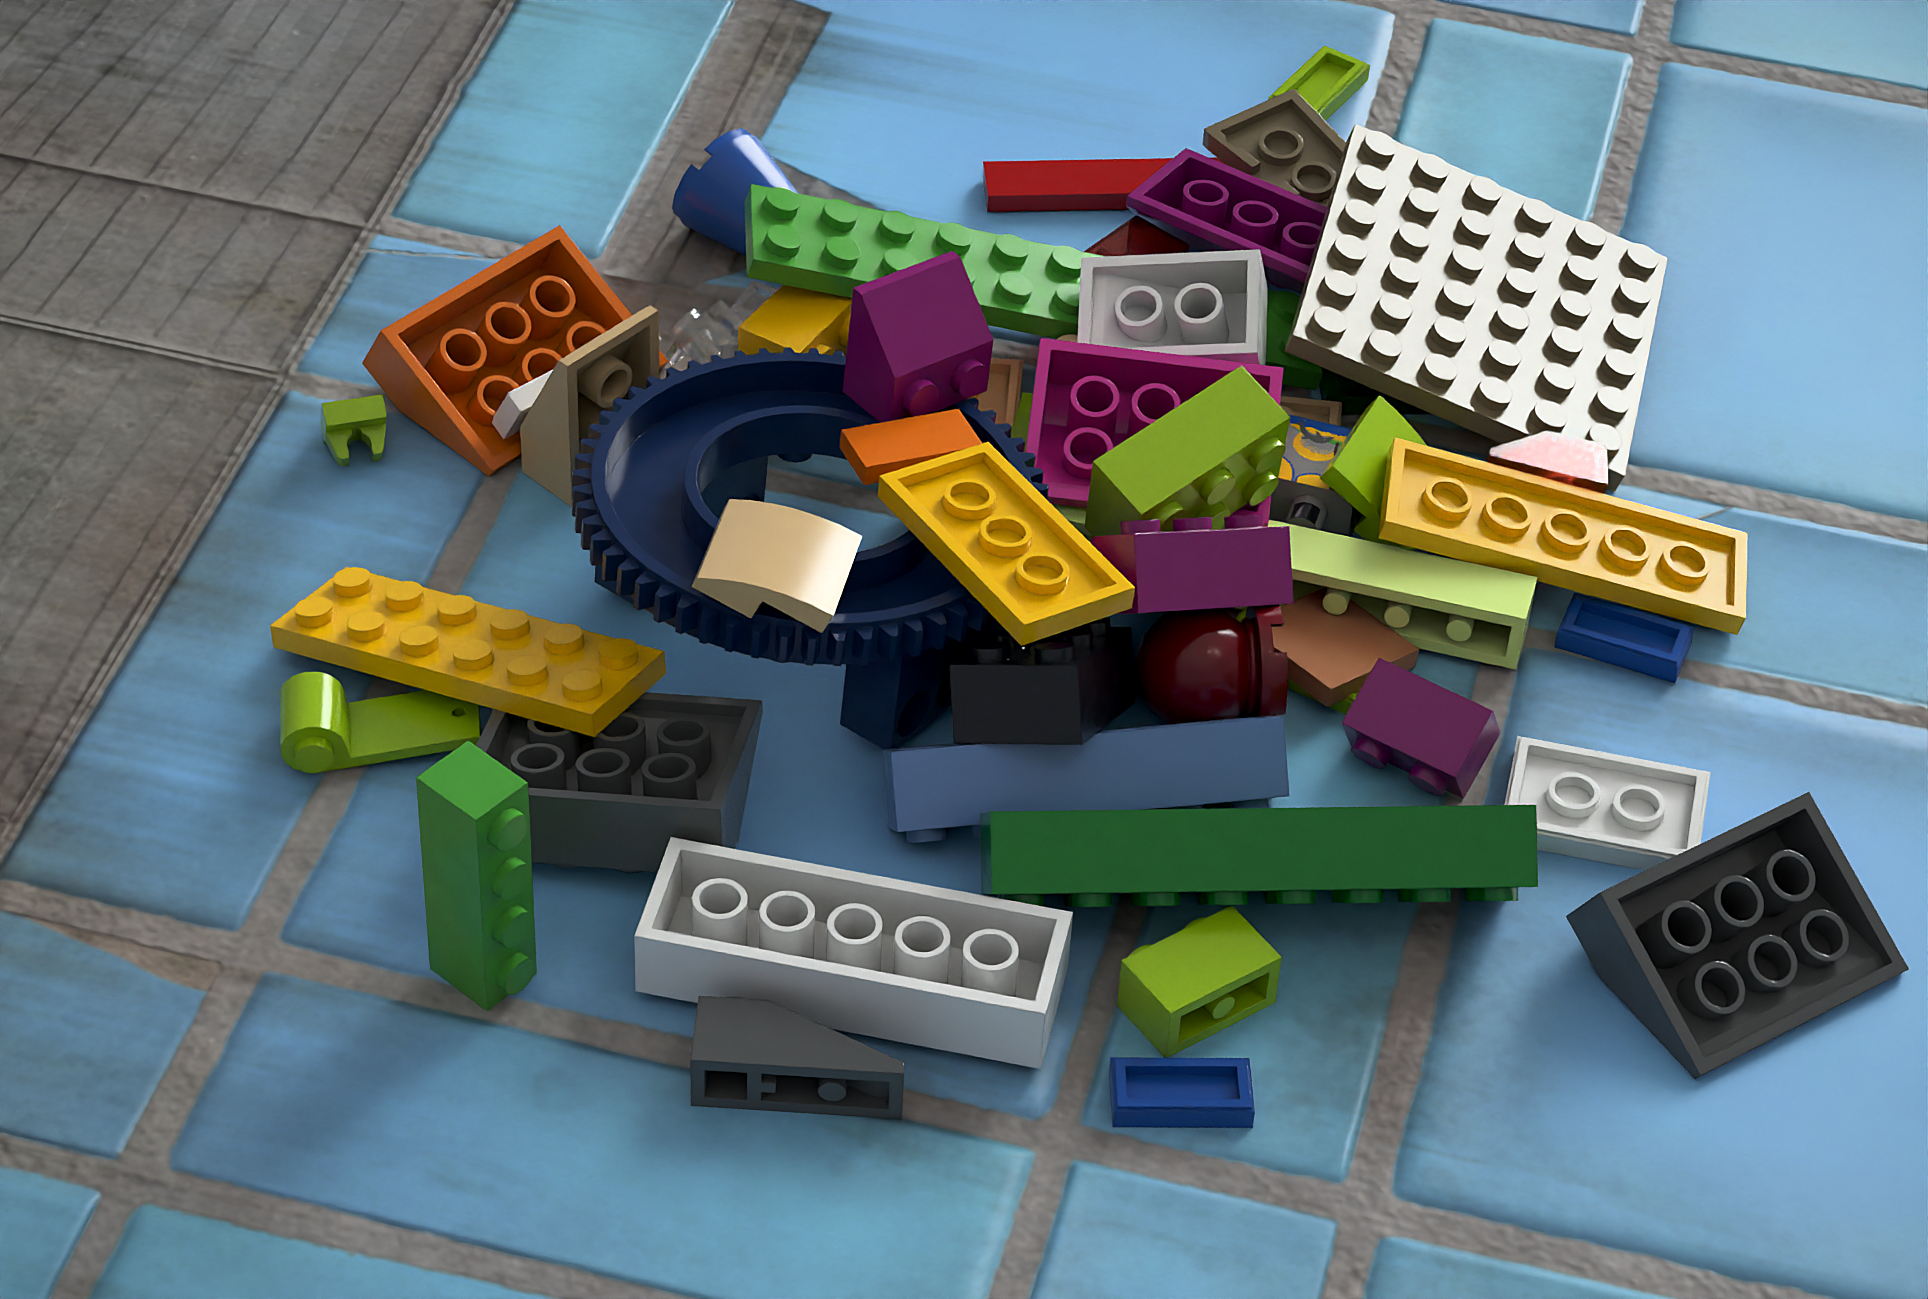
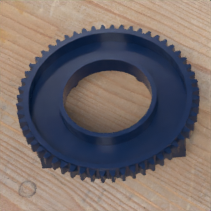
[571,347,1051,749]

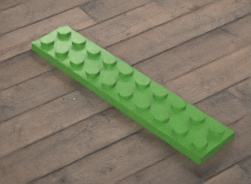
[745,184,1322,391]

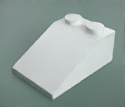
[1077,249,1268,365]

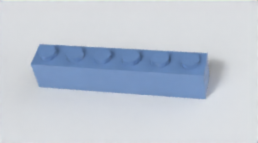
[882,716,1290,843]

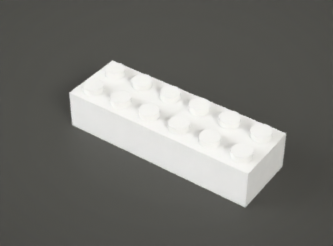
[634,837,1073,1069]

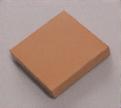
[1272,587,1419,707]

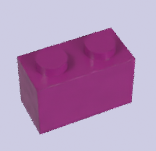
[1341,658,1501,799]

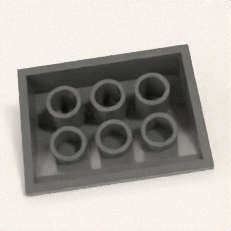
[476,692,763,873]
[1566,792,1909,1079]

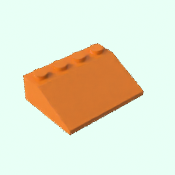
[362,225,669,476]

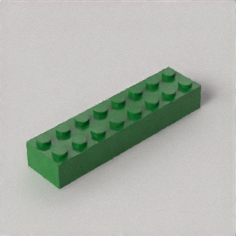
[980,805,1538,907]

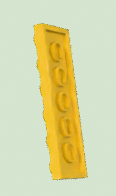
[1378,437,1748,635]
[270,566,666,737]

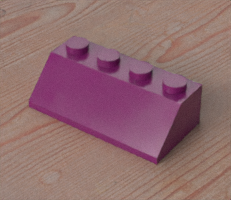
[1126,148,1327,294]

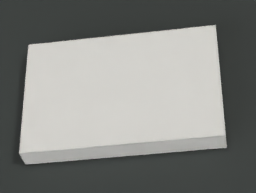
[1505,736,1711,870]

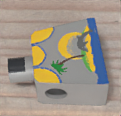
[1269,414,1363,537]

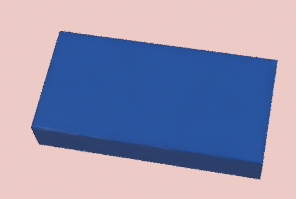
[1554,592,1695,683]
[1109,1057,1255,1128]

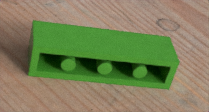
[416,741,537,1011]

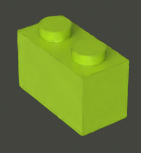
[1117,905,1282,1058]

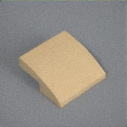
[692,499,862,633]

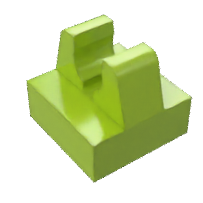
[320,394,387,466]

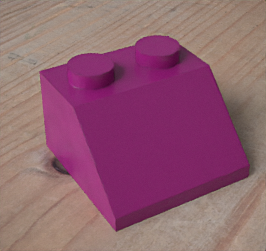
[843,251,994,423]

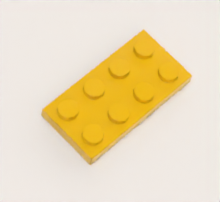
[877,442,1135,646]

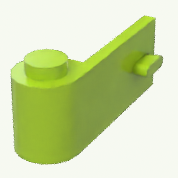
[279,672,482,773]

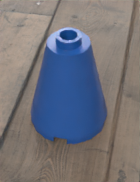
[672,128,798,256]

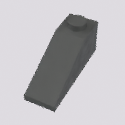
[690,996,905,1119]

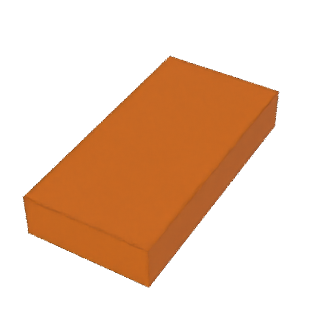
[839,409,982,485]

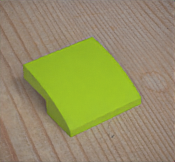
[1320,395,1427,551]

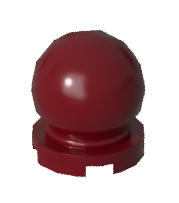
[1133,604,1288,724]

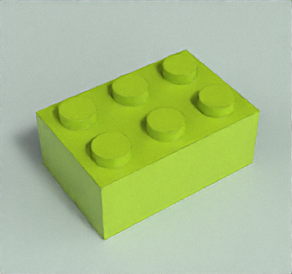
[1085,365,1291,537]

